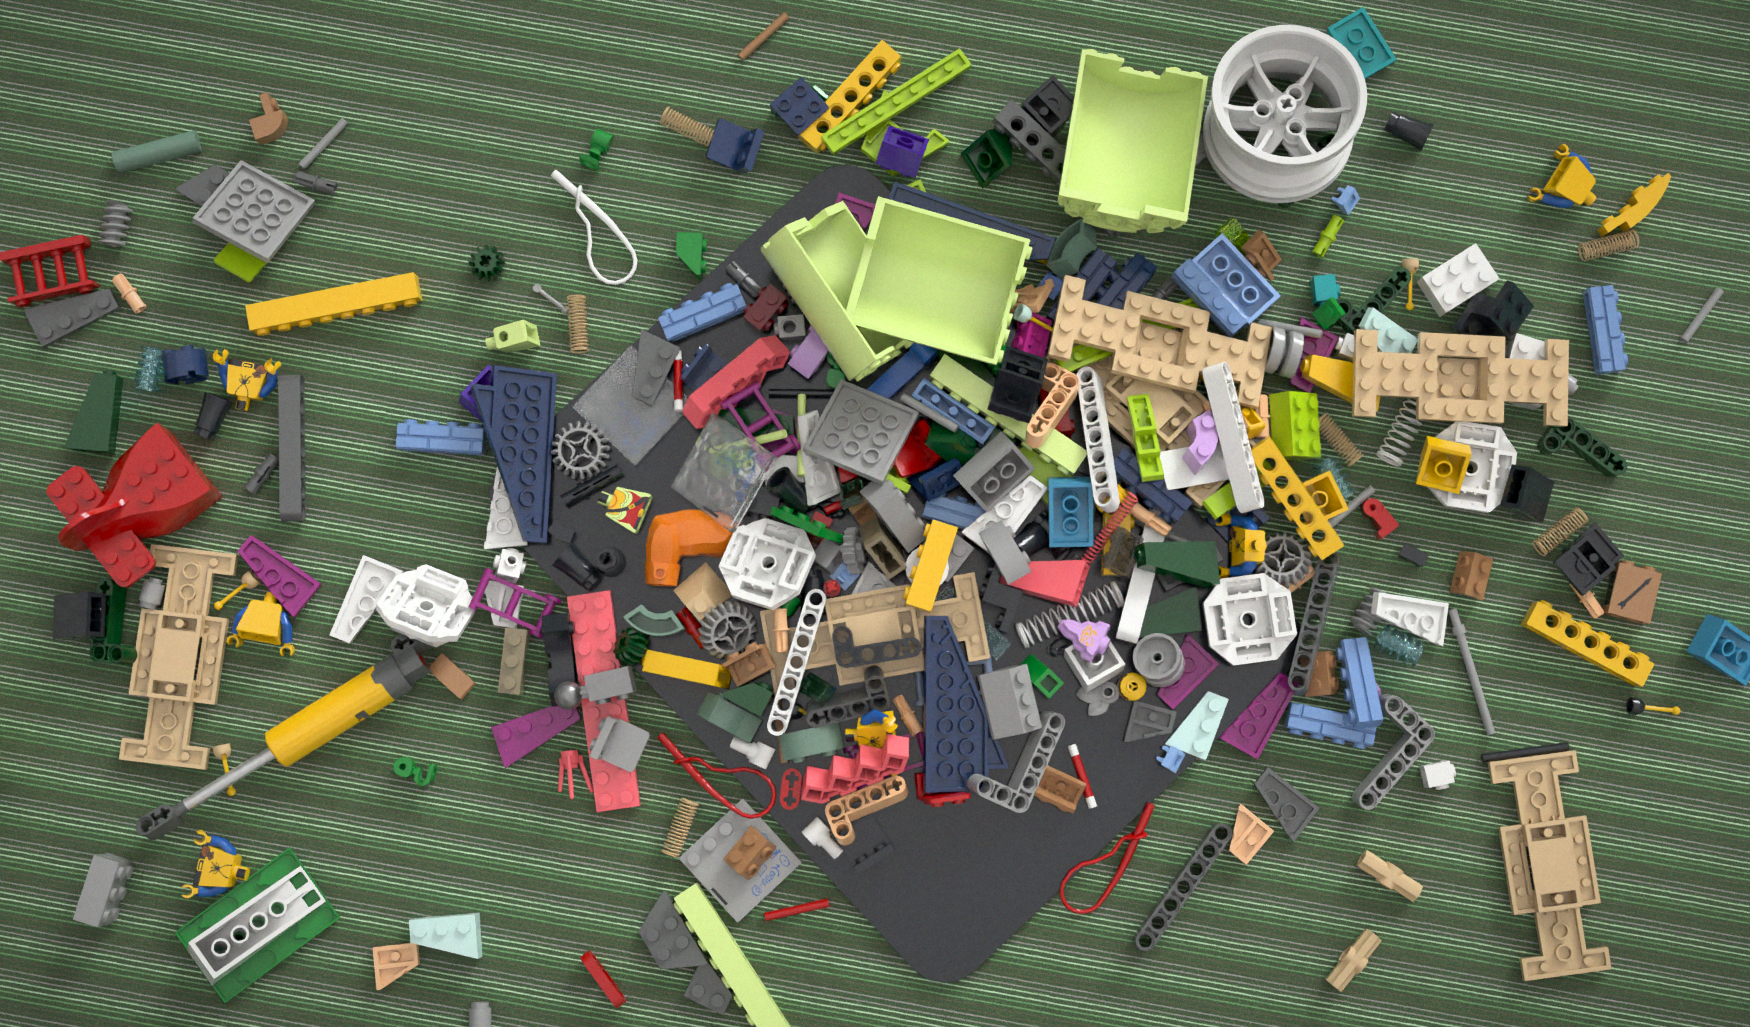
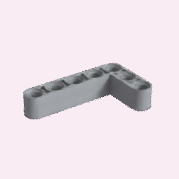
[1352,694,1435,810]
[967,710,1065,813]

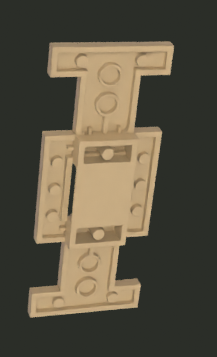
[1047,275,1272,409]
[1352,329,1569,427]
[1046,343,1256,508]
[119,544,239,770]
[760,572,990,697]
[1487,750,1612,981]

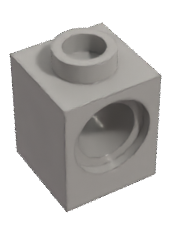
[774,314,806,342]
[813,538,843,575]

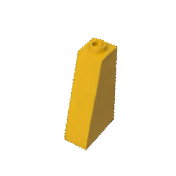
[1300,355,1381,412]
[642,650,732,689]

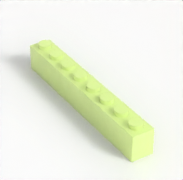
[930,354,1087,476]
[673,882,791,1027]

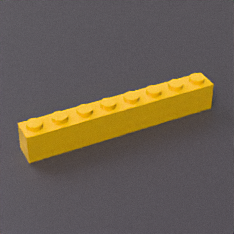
[245,272,422,336]

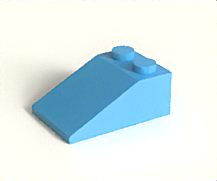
[1048,477,1093,547]
[1686,614,1750,686]

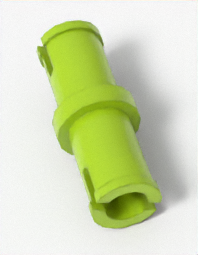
[1311,215,1344,258]

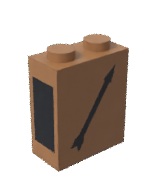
[1602,560,1662,625]

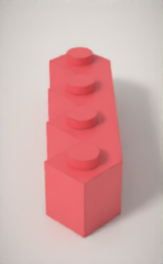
[682,335,791,429]
[801,734,909,804]

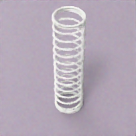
[1376,398,1422,466]
[1015,581,1125,649]

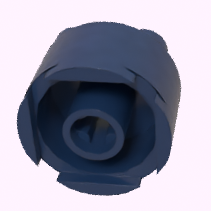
[162,345,209,385]

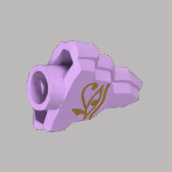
[1058,620,1111,663]

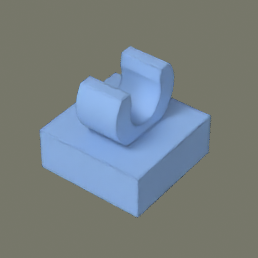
[1331,185,1360,215]
[829,562,860,591]
[1156,746,1186,773]

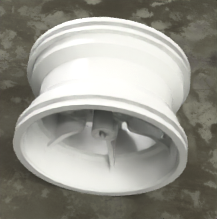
[1203,25,1367,203]

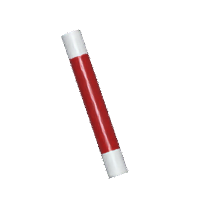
[673,350,683,413]
[1067,744,1097,809]

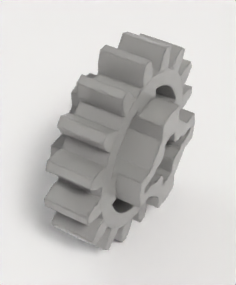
[840,527,869,575]

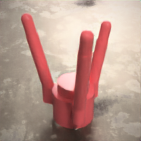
[558,750,594,799]

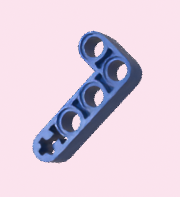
[867,343,938,399]

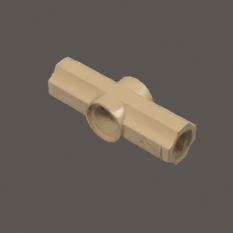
[1356,850,1423,902]
[1325,928,1382,992]

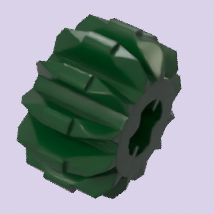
[468,244,506,281]
[613,627,649,666]

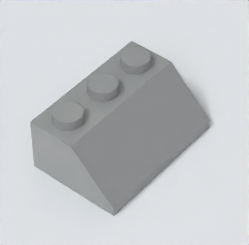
[977,664,1042,740]

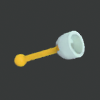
[1013,304,1053,332]

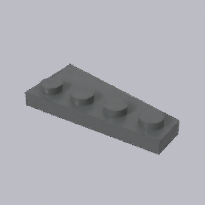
[24,289,121,348]

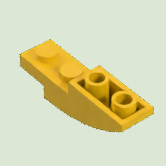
[1597,173,1671,237]

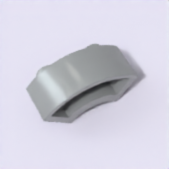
[978,521,1032,585]

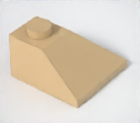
[673,562,732,622]

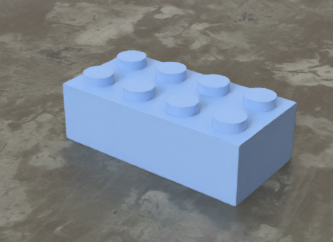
[1192,234,1280,329]

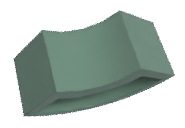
[1047,218,1097,279]
[623,604,686,637]
[696,691,762,743]
[779,723,844,764]

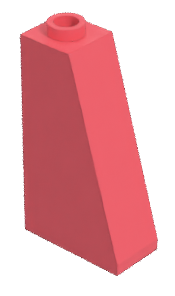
[999,560,1090,608]

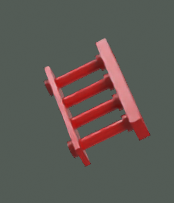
[0,234,99,308]

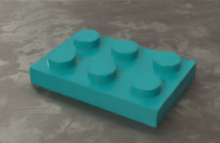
[1326,7,1397,79]

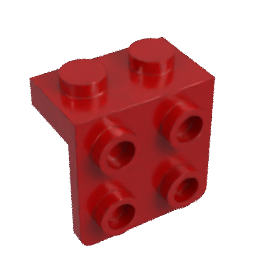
[893,419,943,478]
[914,772,971,807]

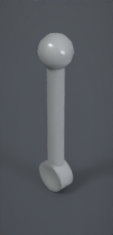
[533,284,570,314]

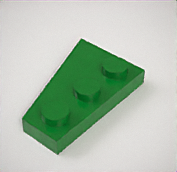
[769,505,845,543]

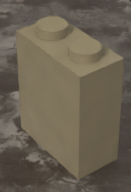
[859,515,907,579]

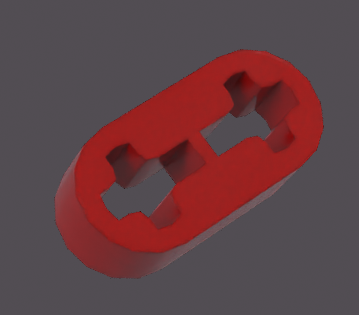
[780,768,802,810]

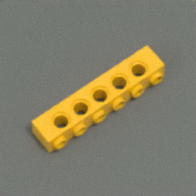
[798,40,901,154]
[1251,436,1344,560]
[1521,600,1654,687]

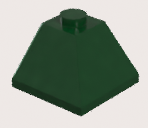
[960,128,1013,189]
[924,420,977,466]
[722,681,775,717]

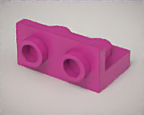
[1012,312,1052,358]

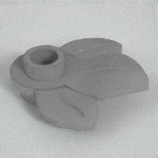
[1076,681,1120,716]

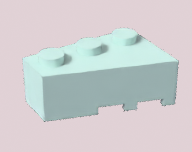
[409,913,482,959]

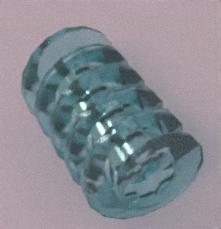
[132,346,164,392]
[1312,457,1356,499]
[1374,625,1423,667]

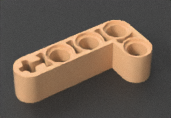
[1025,363,1079,448]
[825,776,908,846]

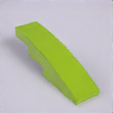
[1127,394,1164,482]
[1202,459,1272,520]

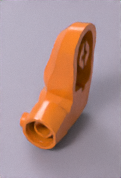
[644,509,739,587]

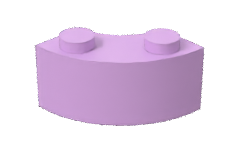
[788,325,829,379]
[1182,410,1218,475]

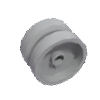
[1264,326,1304,379]
[1133,633,1185,687]

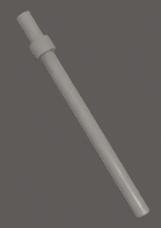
[1448,608,1495,735]

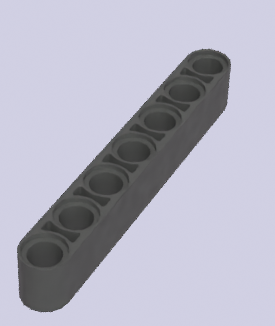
[278,374,306,522]
[1288,552,1340,696]
[1133,823,1232,951]

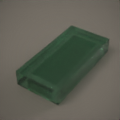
[840,478,863,510]
[799,672,837,706]

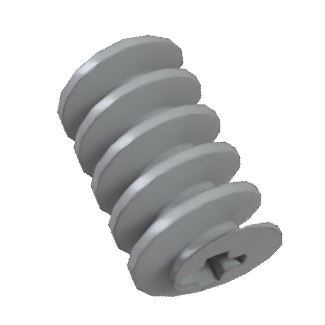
[98,200,133,247]
[1350,587,1387,637]

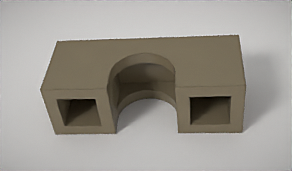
[498,628,530,695]

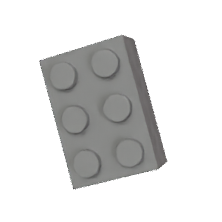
[953,431,1035,512]
[859,479,927,553]
[73,853,133,927]

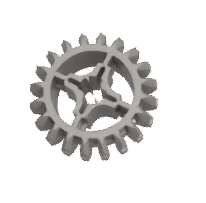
[551,421,610,480]
[1255,531,1312,589]
[698,600,757,659]

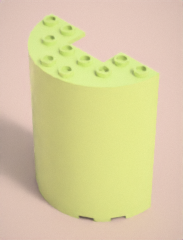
[1058,49,1208,233]
[846,196,1032,365]
[761,201,914,382]

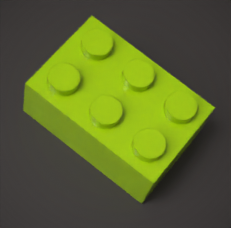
[1269,391,1321,461]

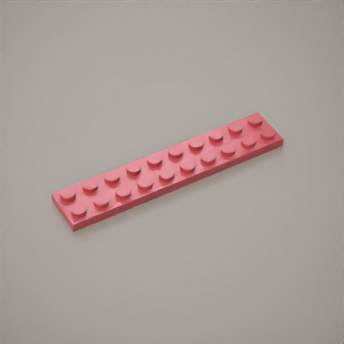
[567,590,641,812]

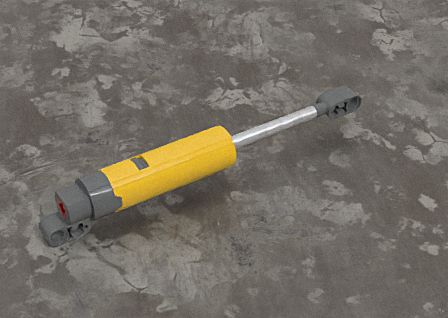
[136,634,432,840]

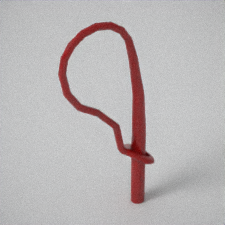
[657,732,776,819]
[1059,802,1155,914]

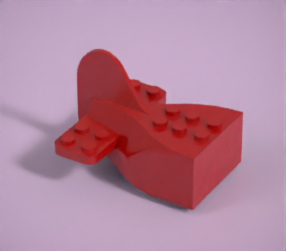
[46,423,223,588]

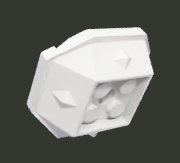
[1428,422,1517,513]
[719,518,816,610]
[376,564,475,647]
[1203,573,1297,666]

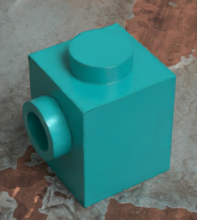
[1310,274,1340,307]

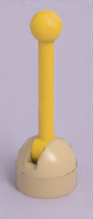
[1401,259,1419,311]
[214,570,261,610]
[212,743,236,796]

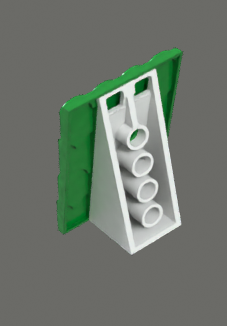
[174,847,340,1004]

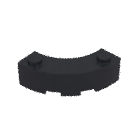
[542,613,581,707]

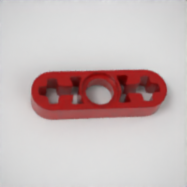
[580,950,627,1008]

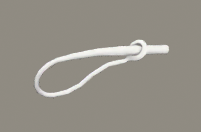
[551,170,637,285]

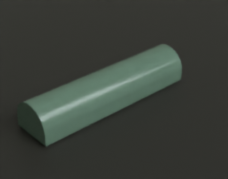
[112,130,202,173]

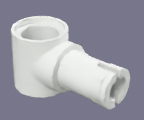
[730,736,775,769]
[802,817,843,859]

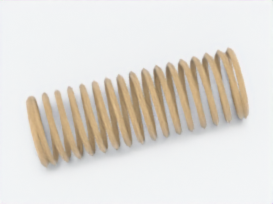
[660,107,714,147]
[1578,229,1639,262]
[566,295,589,353]
[1319,412,1363,467]
[1532,507,1588,556]
[661,798,699,858]

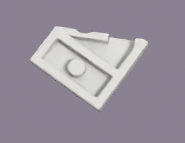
[485,581,524,629]

